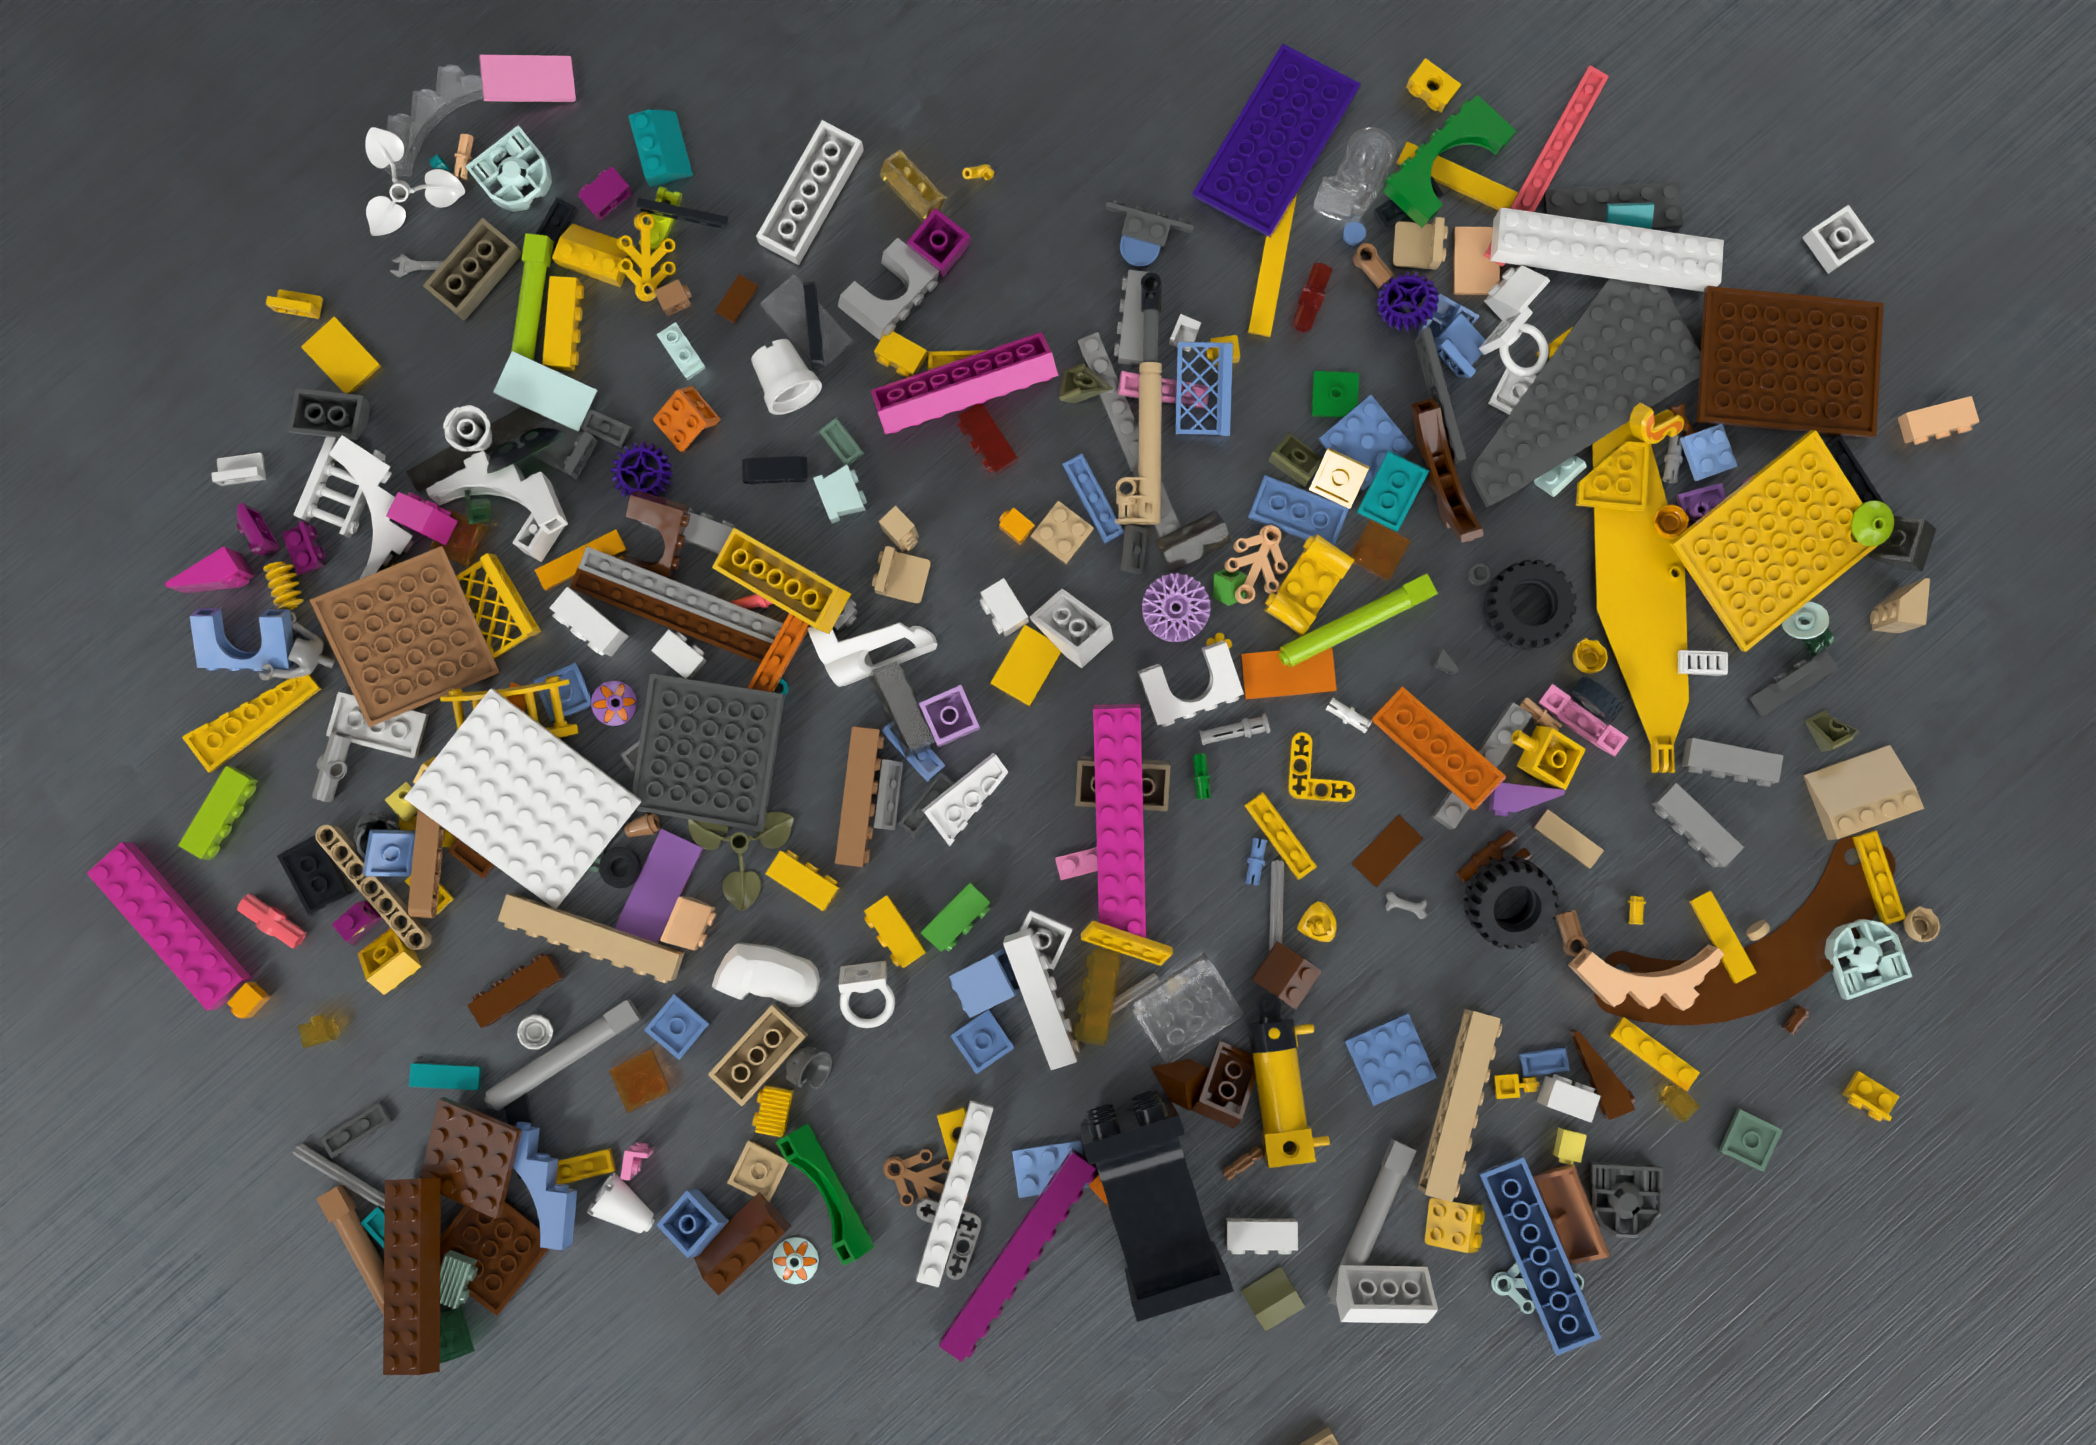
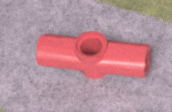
[237,893,307,949]

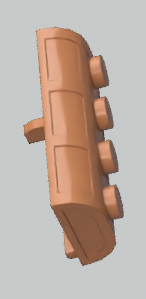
[1533,1164,1610,1265]

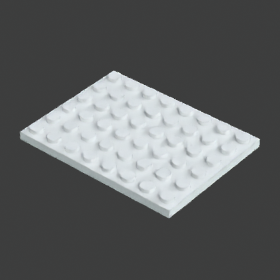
[404,688,642,909]

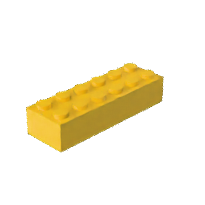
[712,528,851,634]

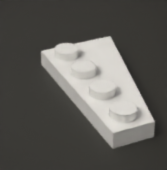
[922,753,1008,846]

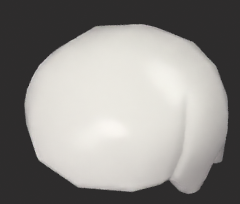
[517,1014,553,1049]

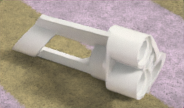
[807,622,938,687]

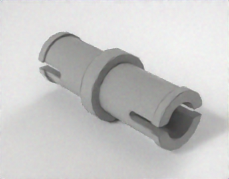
[1662,436,1683,483]

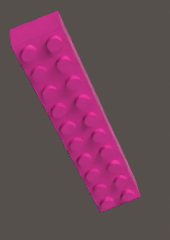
[1093,704,1146,938]

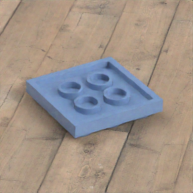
[1318,395,1413,491]
[1344,1013,1437,1106]

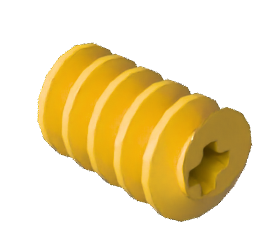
[263,562,304,610]

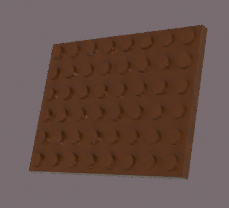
[1697,286,1884,438]

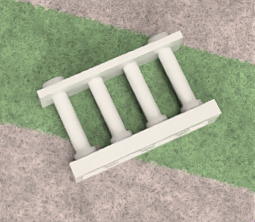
[293,437,386,539]

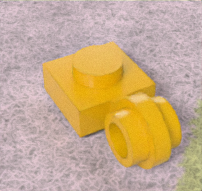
[1494,1074,1540,1099]

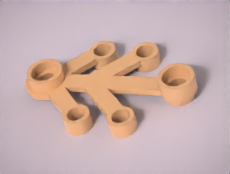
[1225,525,1288,604]

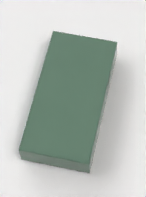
[819,417,864,466]

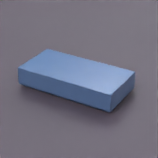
[1519,1047,1570,1077]

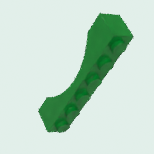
[776,1123,875,1266]

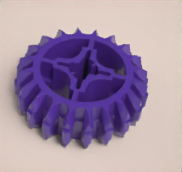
[1377,271,1439,332]
[611,442,673,499]

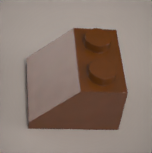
[1251,941,1322,1010]

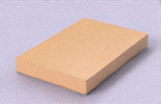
[1453,227,1500,295]

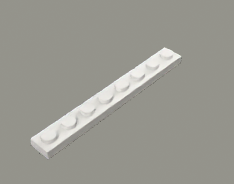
[916,1100,993,1287]

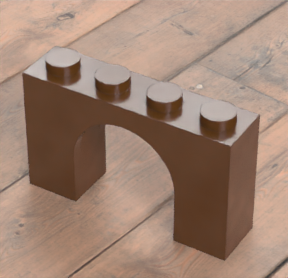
[619,490,691,581]

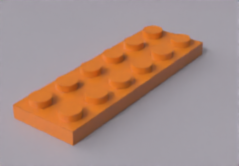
[1371,686,1506,811]

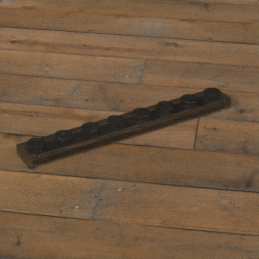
[406,406,549,492]

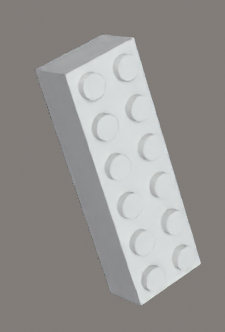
[756,120,864,265]

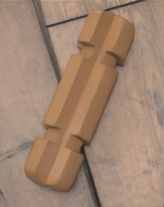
[1222,1146,1264,1180]

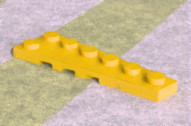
[182,674,322,773]

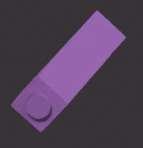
[1489,783,1565,817]

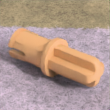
[453,134,474,180]
[1520,698,1562,731]

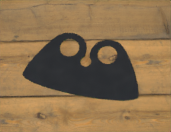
[487,428,566,474]

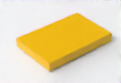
[301,316,381,394]
[990,625,1061,707]

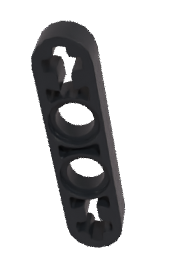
[803,281,824,369]

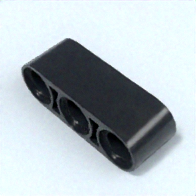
[742,456,808,484]

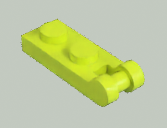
[639,186,682,251]

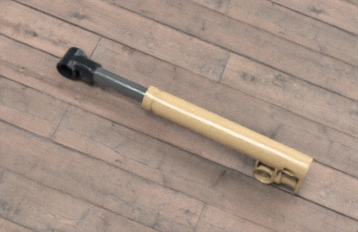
[1115,272,1162,525]

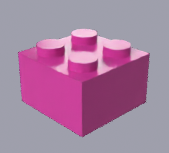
[386,492,458,545]

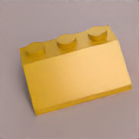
[552,224,636,288]

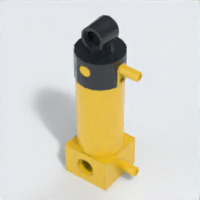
[1248,993,1330,1168]

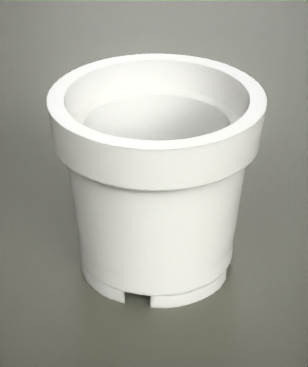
[751,339,822,415]

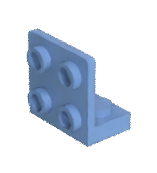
[1434,314,1485,378]

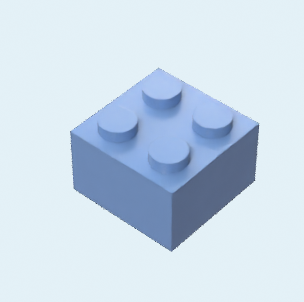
[657,1189,729,1258]

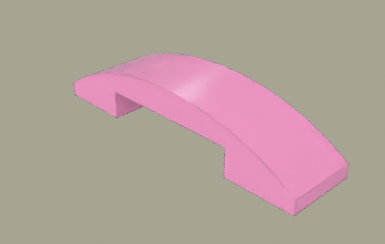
[1538,684,1628,757]

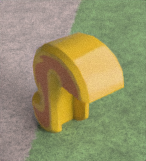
[1630,403,1684,444]

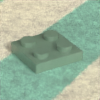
[1718,1108,1783,1172]

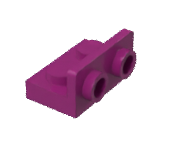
[282,521,325,576]

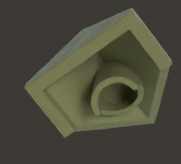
[1059,363,1114,404]
[1805,710,1861,752]

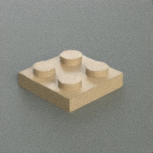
[1031,501,1094,565]
[727,1140,789,1202]

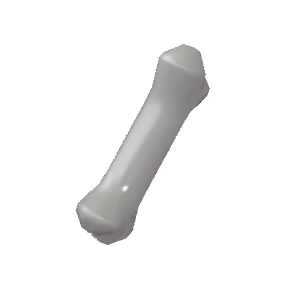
[1385,891,1427,919]

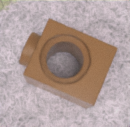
[654,279,692,317]

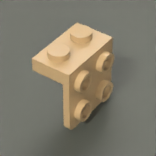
[1392,217,1448,270]
[872,546,931,604]

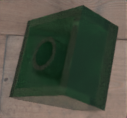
[440,1305,475,1364]

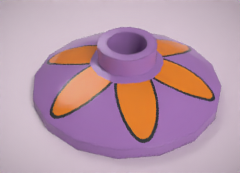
[591,681,637,726]

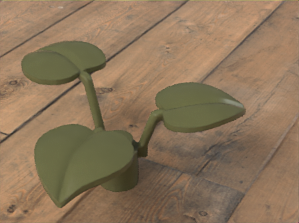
[688,812,794,911]

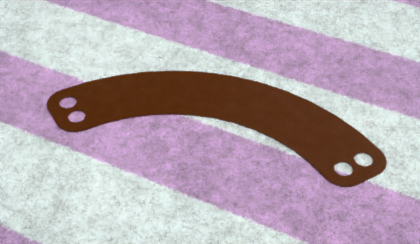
[1594,836,1896,1025]

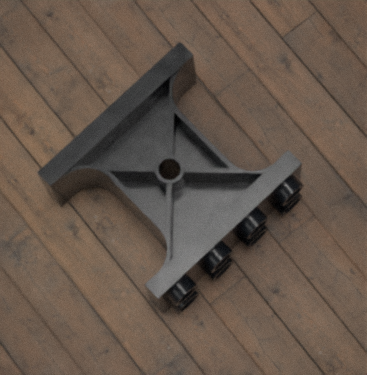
[1080,1089,1234,1322]

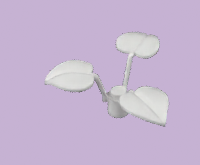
[365,127,465,236]

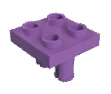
[1676,483,1727,528]

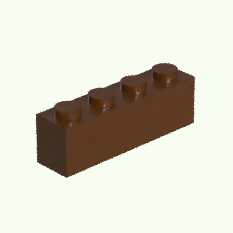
[467,953,566,1029]

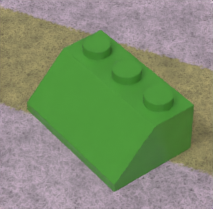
[921,883,991,952]

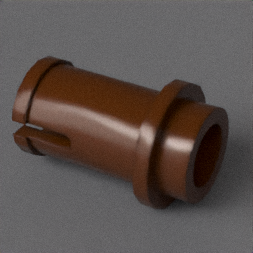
[1782,1005,1810,1036]

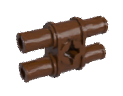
[1456,830,1533,883]

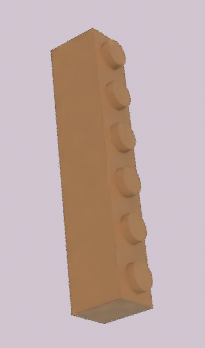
[835,726,884,867]

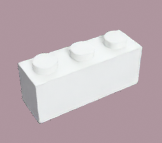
[1225,1218,1298,1254]

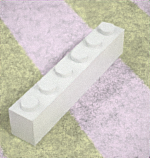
[1003,928,1081,1070]

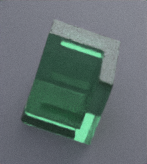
[464,490,492,524]

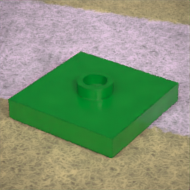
[1311,371,1359,418]

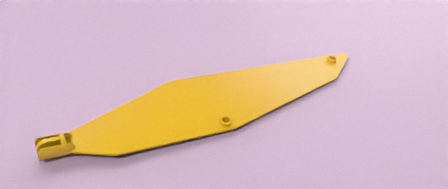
[1592,421,1689,773]

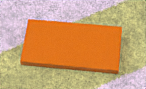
[1241,647,1337,700]

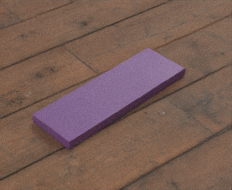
[615,829,703,969]

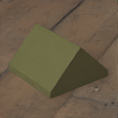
[1268,433,1323,487]
[1241,1266,1305,1332]

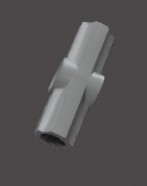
[312,731,352,802]

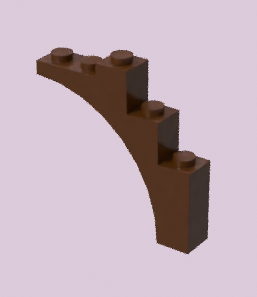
[1411,398,1484,543]

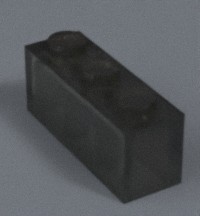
[1155,510,1232,572]

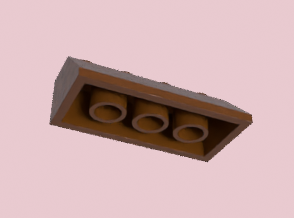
[694,1192,791,1296]

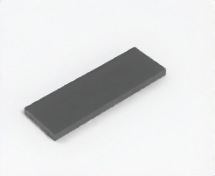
[1415,327,1466,468]

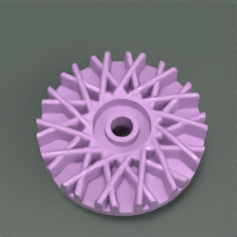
[1142,573,1211,642]

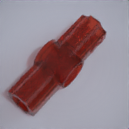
[1291,263,1333,333]

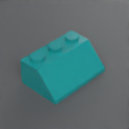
[628,109,693,187]

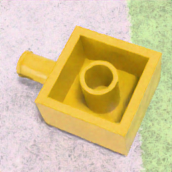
[1511,725,1586,790]

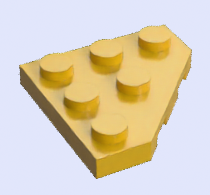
[1576,441,1649,512]

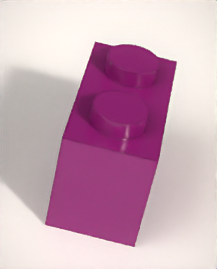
[577,166,633,221]

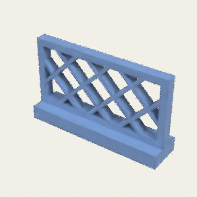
[1176,342,1233,436]

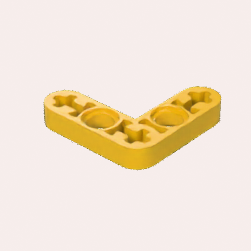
[1288,732,1355,802]

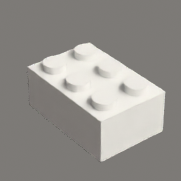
[550,587,629,657]

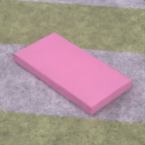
[479,55,576,102]

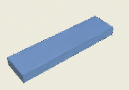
[1062,453,1125,544]

